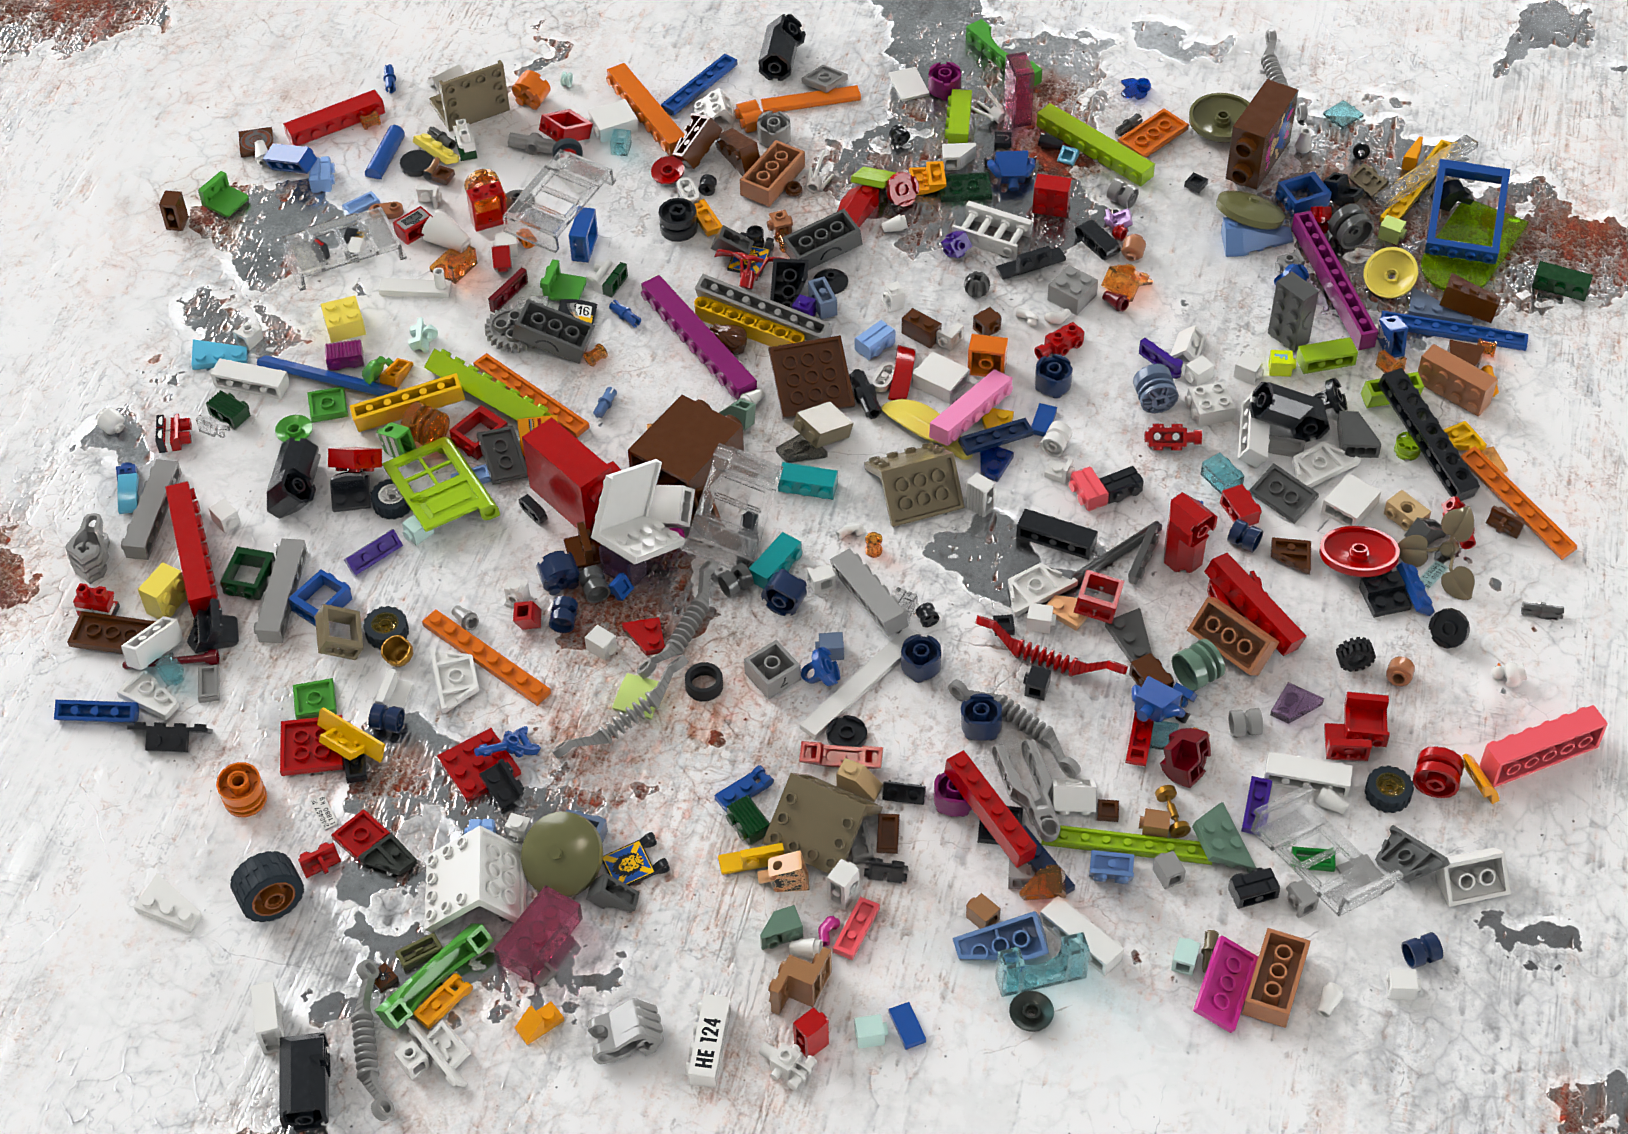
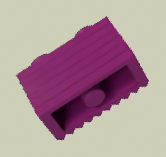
[325,339,364,370]

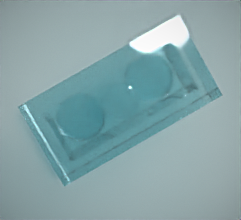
[1200,452,1244,494]

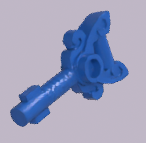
[474,726,541,757]

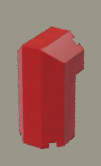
[1164,492,1218,573]

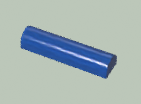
[365,125,405,179]
[54,699,139,723]

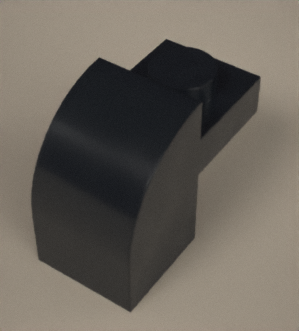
[1323,172,1365,207]
[1430,179,1474,211]

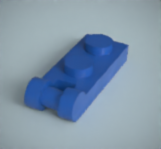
[714,765,774,813]

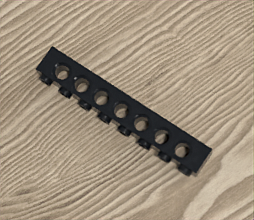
[1378,368,1480,501]

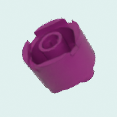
[928,62,962,101]
[934,772,972,817]

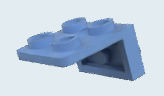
[1089,850,1134,884]

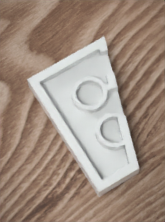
[117,668,179,720]

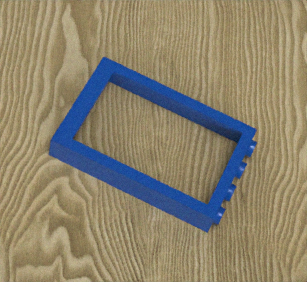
[1424,159,1511,264]

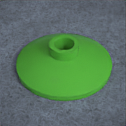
[275,415,313,442]

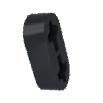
[518,494,548,524]

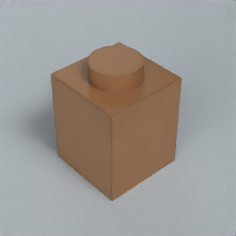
[1139,808,1171,838]
[966,893,1001,929]

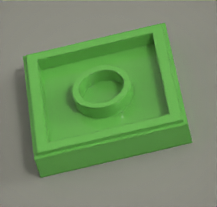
[307,387,348,423]
[293,678,337,720]

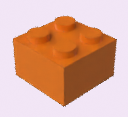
[968,334,1008,377]

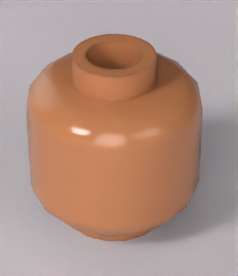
[1121,234,1146,261]
[1386,656,1415,687]

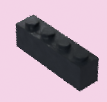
[1016,509,1098,560]

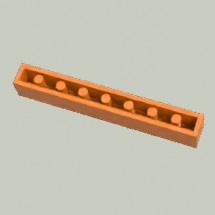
[606,63,685,156]

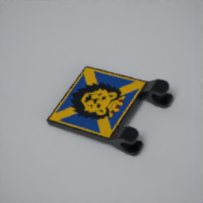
[727,232,774,277]
[603,832,670,886]

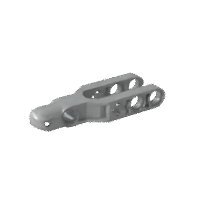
[992,739,1060,842]

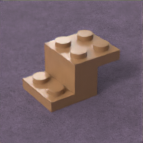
[768,947,832,1015]

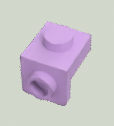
[1104,208,1133,230]

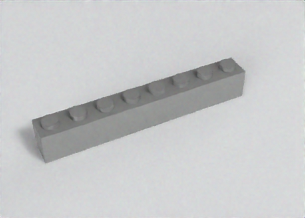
[695,274,832,341]

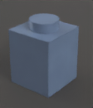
[815,632,844,661]

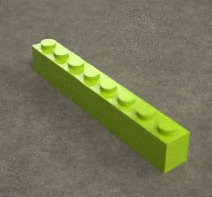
[1036,103,1155,187]
[424,348,552,420]

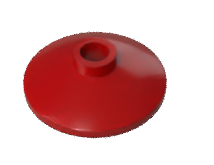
[651,156,685,184]

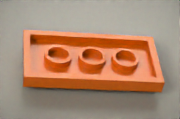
[1118,109,1189,158]

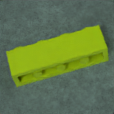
[945,89,972,144]

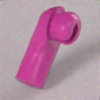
[818,916,840,947]

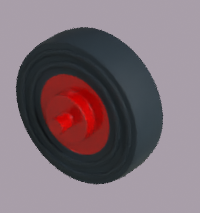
[552,138,583,162]

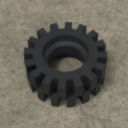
[1336,637,1376,672]

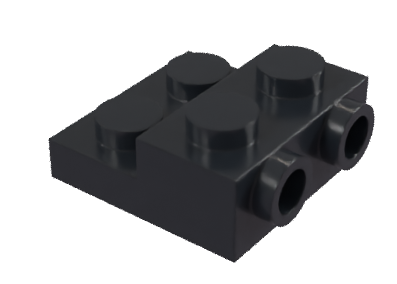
[1359,570,1412,618]

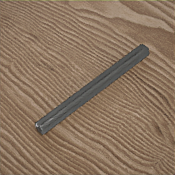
[1071,521,1162,584]

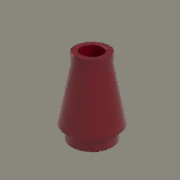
[1102,290,1129,312]

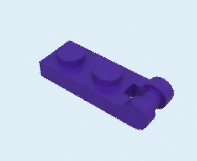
[1139,338,1183,379]

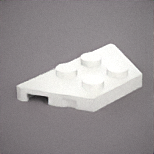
[1292,442,1361,488]
[1008,563,1078,617]
[430,648,480,714]

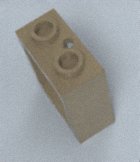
[315,604,363,660]

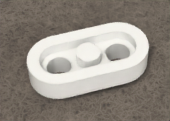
[677,177,700,204]
[872,362,895,392]

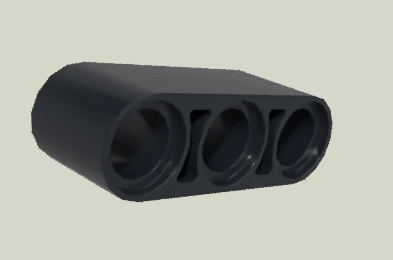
[1075,219,1121,260]

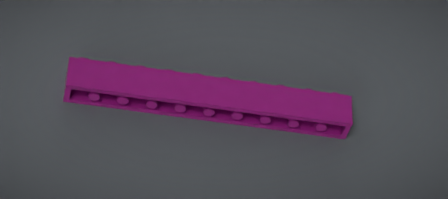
[1291,211,1378,351]
[641,275,757,400]

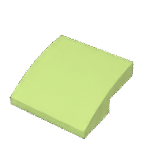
[612,673,659,720]

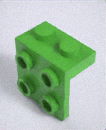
[198,171,249,217]
[540,259,587,301]

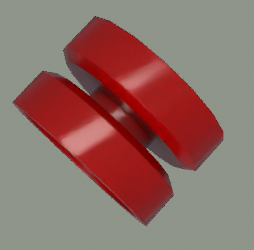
[1413,746,1464,798]

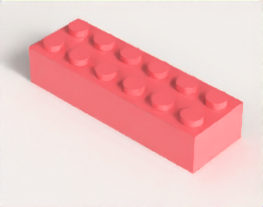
[1479,705,1608,787]

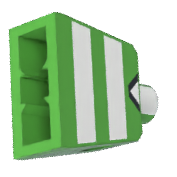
[376,422,416,465]

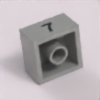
[1047,265,1098,315]
[744,640,801,699]

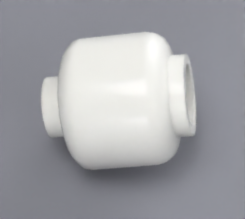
[96,407,125,435]

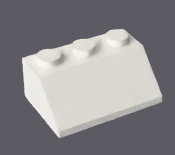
[1435,847,1511,907]

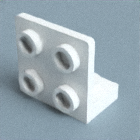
[693,88,736,124]

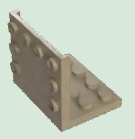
[429,60,510,132]
[864,442,965,527]
[762,773,883,874]

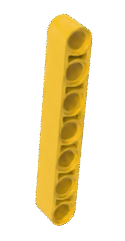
[694,296,805,347]

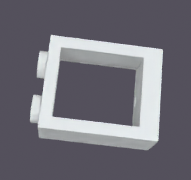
[251,981,285,1054]

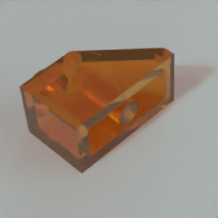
[1019,865,1066,900]

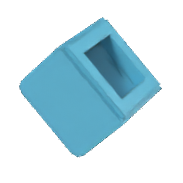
[1057,145,1080,166]

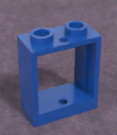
[1275,171,1332,217]
[568,207,598,263]
[288,569,352,626]

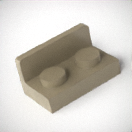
[1349,163,1390,199]

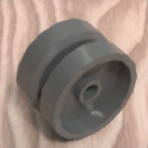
[1328,204,1374,249]

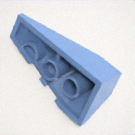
[1221,217,1293,257]
[953,911,1049,960]

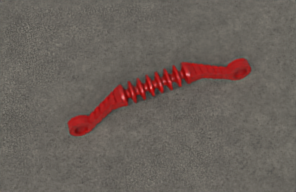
[975,615,1128,677]

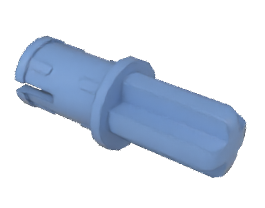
[593,387,617,418]

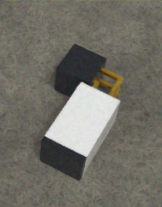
[344,227,366,262]

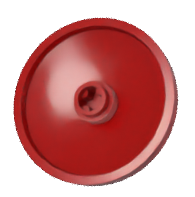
[1319,526,1400,577]

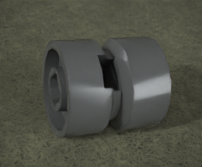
[717,563,754,598]
[578,566,610,603]

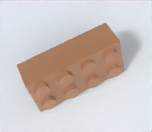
[740,140,805,207]
[1418,344,1497,417]
[1187,597,1280,676]
[1242,928,1311,1028]

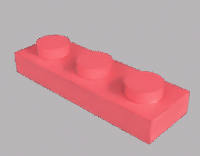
[833,897,880,960]

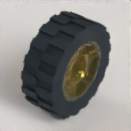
[363,606,409,650]
[1364,765,1414,813]

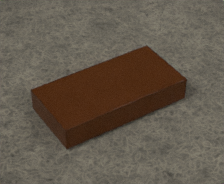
[877,813,900,854]

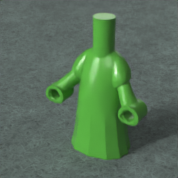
[362,356,393,385]

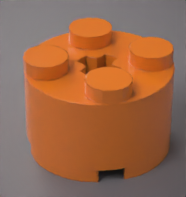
[512,70,551,110]

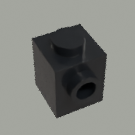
[1023,665,1051,701]

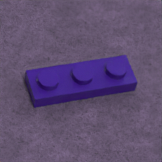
[344,529,403,576]
[1241,776,1273,836]

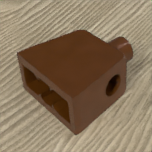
[1447,340,1485,368]

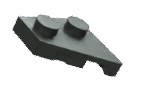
[358,833,418,876]

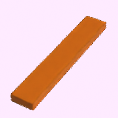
[761,85,861,113]

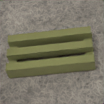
[395,933,443,972]

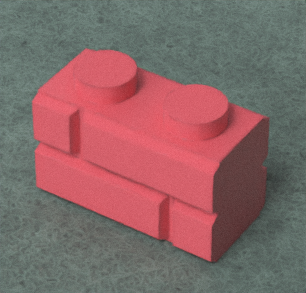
[1069,466,1109,511]

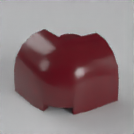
[1160,728,1211,788]

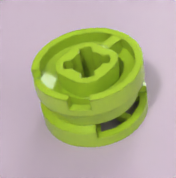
[1394,431,1421,461]

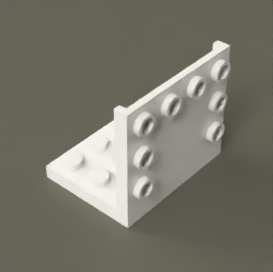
[591,459,686,564]
[425,825,526,932]

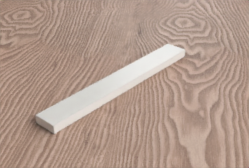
[800,627,916,739]

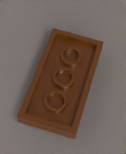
[67,611,156,654]

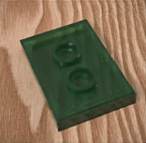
[939,172,992,203]

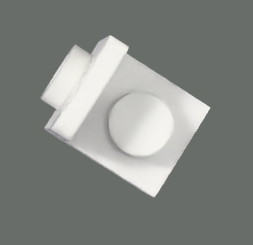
[416,185,442,209]
[936,323,964,351]
[1044,459,1075,484]

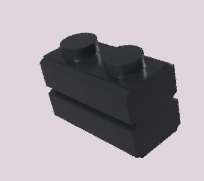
[1099,466,1144,504]
[1228,868,1280,909]

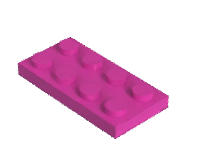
[1193,935,1258,1033]

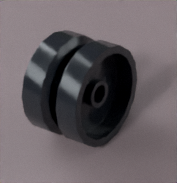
[658,198,698,242]

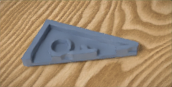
[1408,288,1473,325]

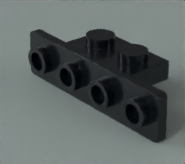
[996,246,1066,280]
[127,722,213,752]

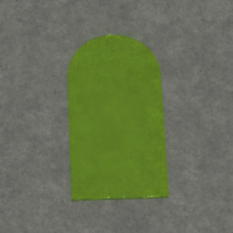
[1421,200,1529,291]

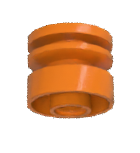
[216,762,267,817]

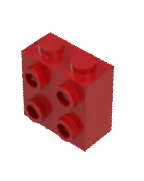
[328,447,382,472]

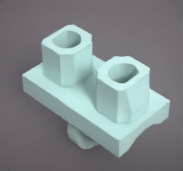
[408,317,438,353]

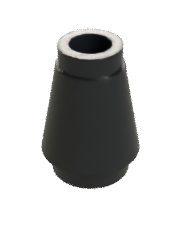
[1037,132,1063,150]

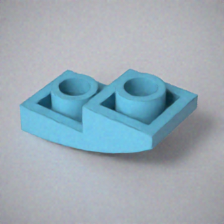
[117,473,139,514]

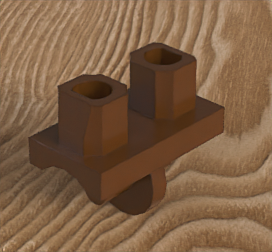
[1486,506,1525,539]

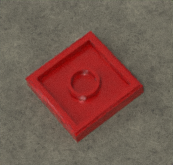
[331,809,390,863]

